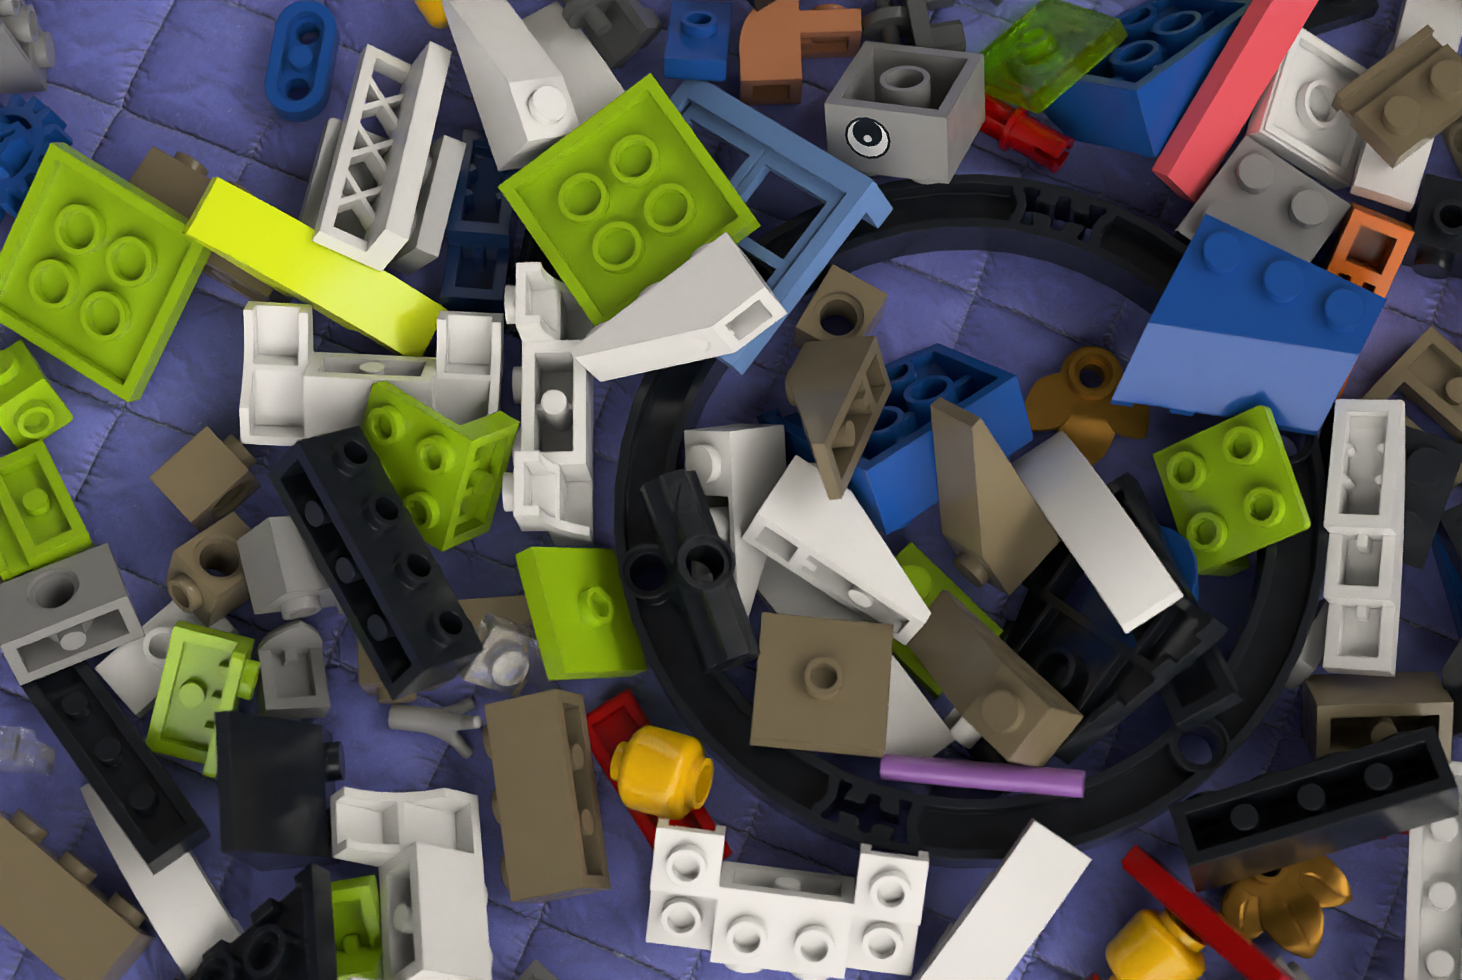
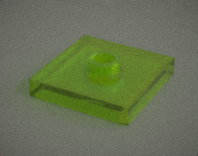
[979,0,1128,114]

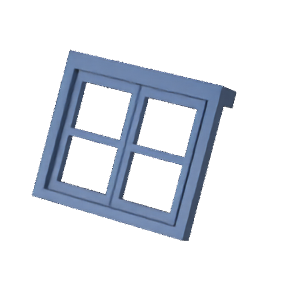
[670,80,893,375]

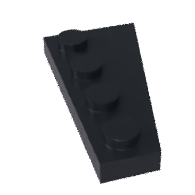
[174,862,338,980]

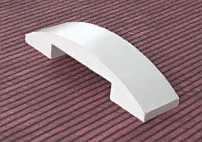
[1011,430,1184,634]
[80,783,244,980]

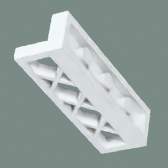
[312,41,452,272]
[1404,761,1462,980]

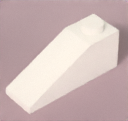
[441,0,580,171]
[742,455,931,645]

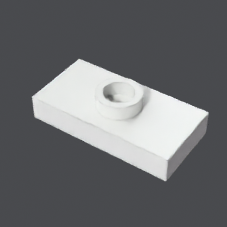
[95,600,239,719]

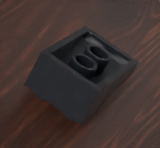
[214,710,345,872]

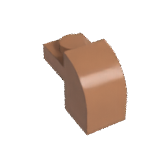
[739,0,862,106]

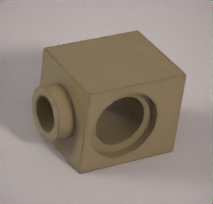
[793,264,888,349]
[149,426,261,533]
[165,511,251,627]

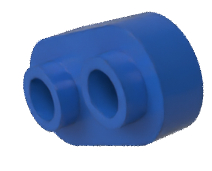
[264,0,340,122]

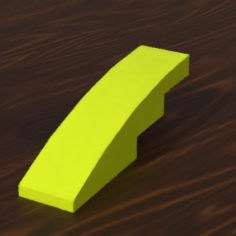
[182,177,447,357]

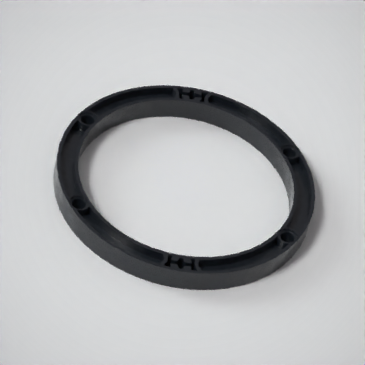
[614,174,1328,868]

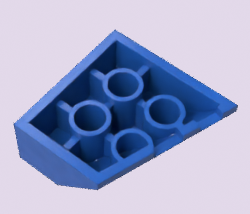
[1008,0,1252,158]
[1110,213,1387,436]
[757,343,1034,535]

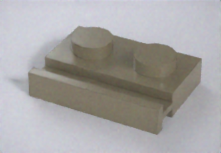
[1331,25,1462,169]

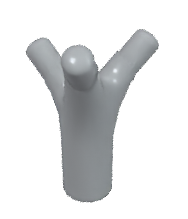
[388,697,483,759]

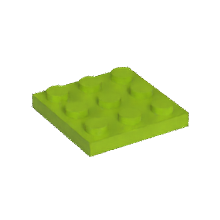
[498,73,761,327]
[0,142,212,403]

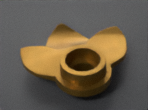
[1025,346,1149,466]
[1220,855,1353,959]

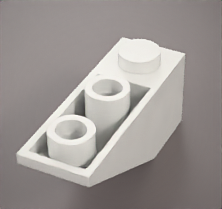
[569,232,787,382]
[684,423,786,618]

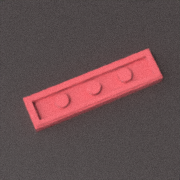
[1151,0,1319,203]

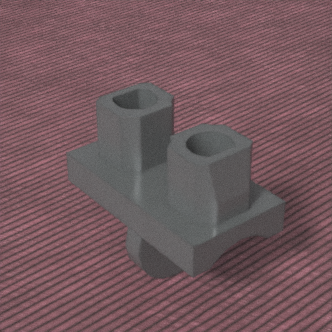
[562,0,663,69]
[861,0,966,52]

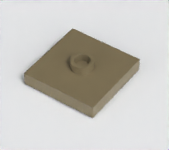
[750,612,894,758]

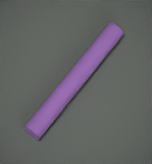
[880,754,1085,798]

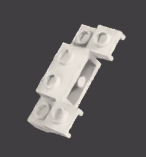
[502,262,594,546]
[239,301,504,446]
[330,786,493,980]
[646,818,929,980]

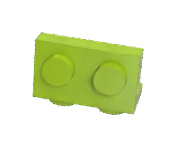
[146,620,261,778]

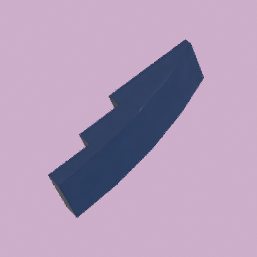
[435,129,522,358]

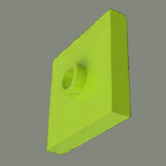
[515,547,648,680]

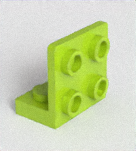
[361,380,520,552]
[1152,405,1311,577]

